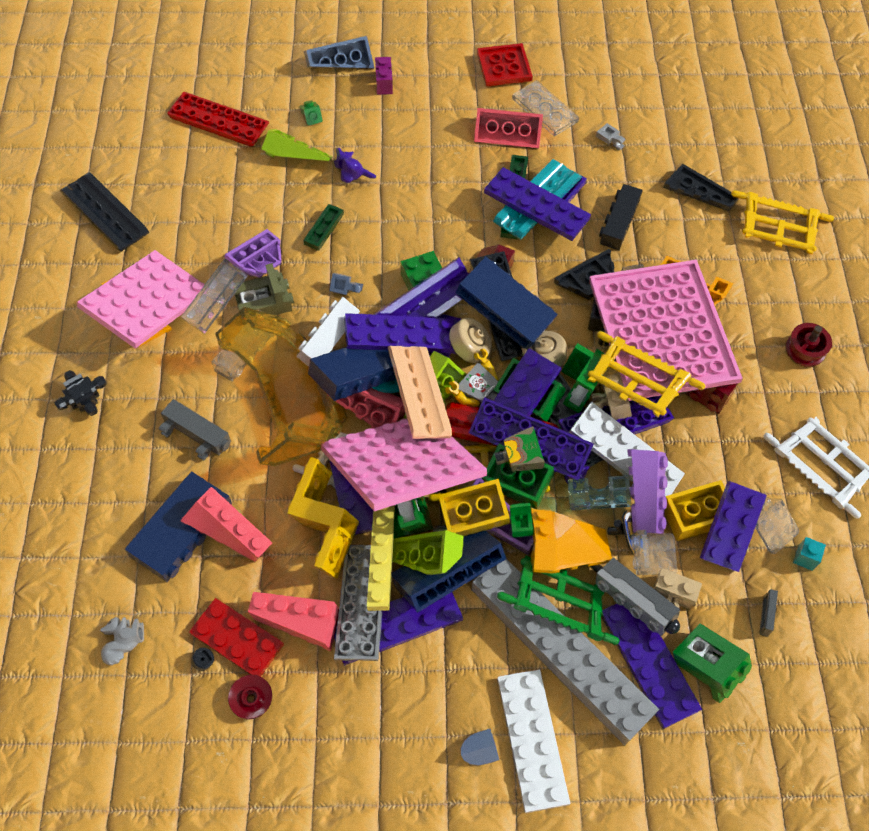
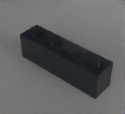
[599,184,643,251]

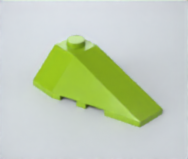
[262,129,333,161]
[403,351,467,419]
[392,530,464,575]

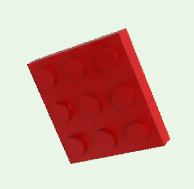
[477,43,533,86]

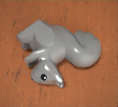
[100,617,144,665]

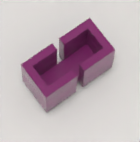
[375,57,393,95]

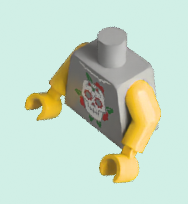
[445,349,499,408]

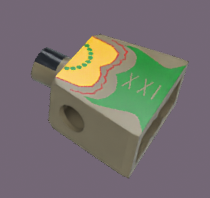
[494,427,544,472]

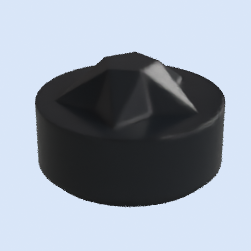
[191,648,214,671]

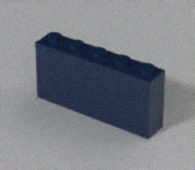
[455,257,558,350]
[308,347,396,401]
[125,471,232,582]
[391,530,506,613]

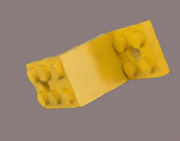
[287,457,359,579]

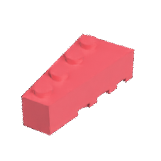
[248,592,339,651]

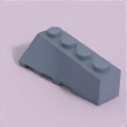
[304,36,374,68]

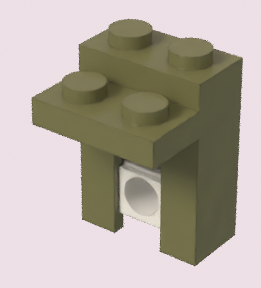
[232,263,294,323]

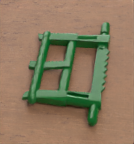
[497,555,619,645]

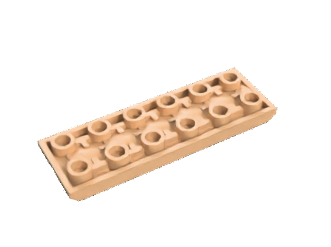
[388,346,452,439]

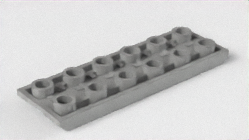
[334,545,382,661]

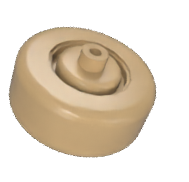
[449,318,492,363]
[522,331,567,367]

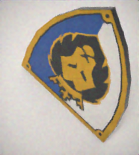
[608,510,636,555]

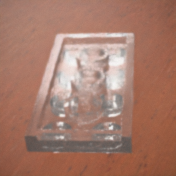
[512,80,579,137]

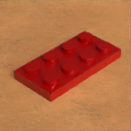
[189,598,284,676]

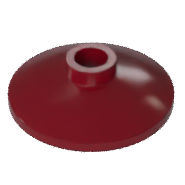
[228,675,273,720]

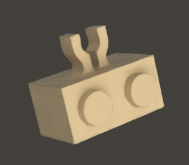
[591,373,632,420]
[653,568,702,610]

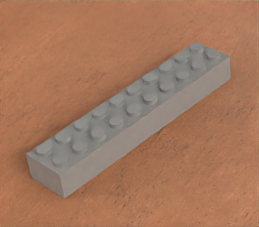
[472,559,659,746]

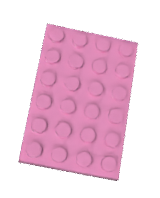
[77,250,210,349]

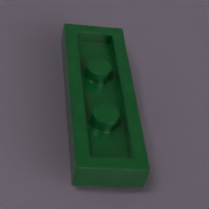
[303,204,344,251]

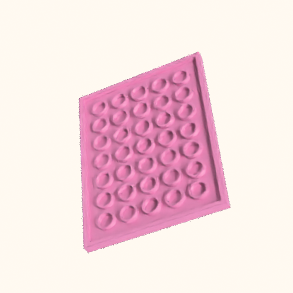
[589,260,743,401]

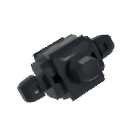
[54,370,107,416]

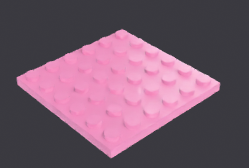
[321,419,487,511]

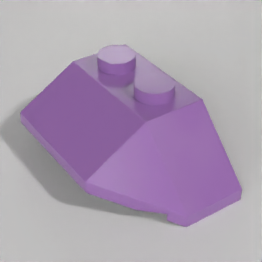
[224,229,281,278]

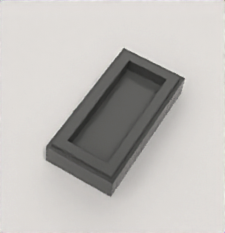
[759,589,778,637]

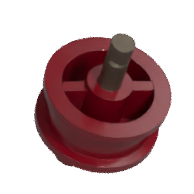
[786,323,832,367]

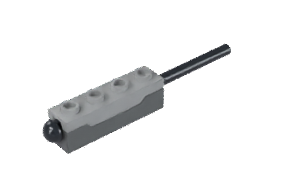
[586,558,680,636]

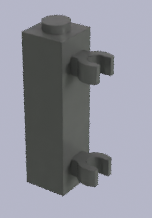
[159,399,231,461]

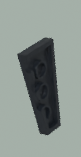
[663,164,739,211]

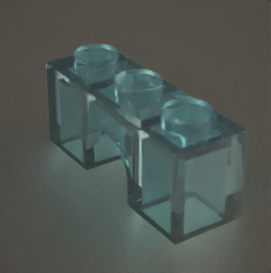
[568,475,631,510]

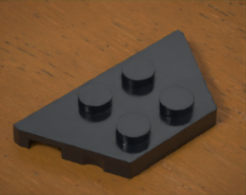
[554,249,615,299]

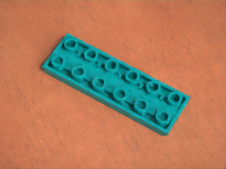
[493,159,582,240]

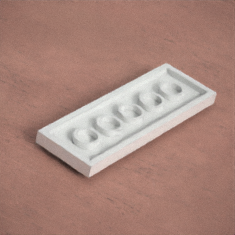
[569,402,685,497]
[497,670,570,814]

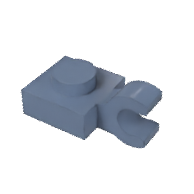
[329,273,363,295]

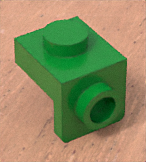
[300,101,323,126]
[510,503,534,537]

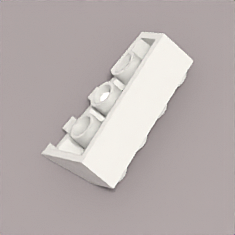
[296,297,360,366]

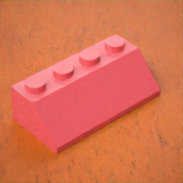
[474,108,543,148]

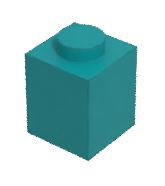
[793,537,826,571]

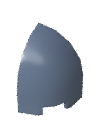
[461,729,499,765]

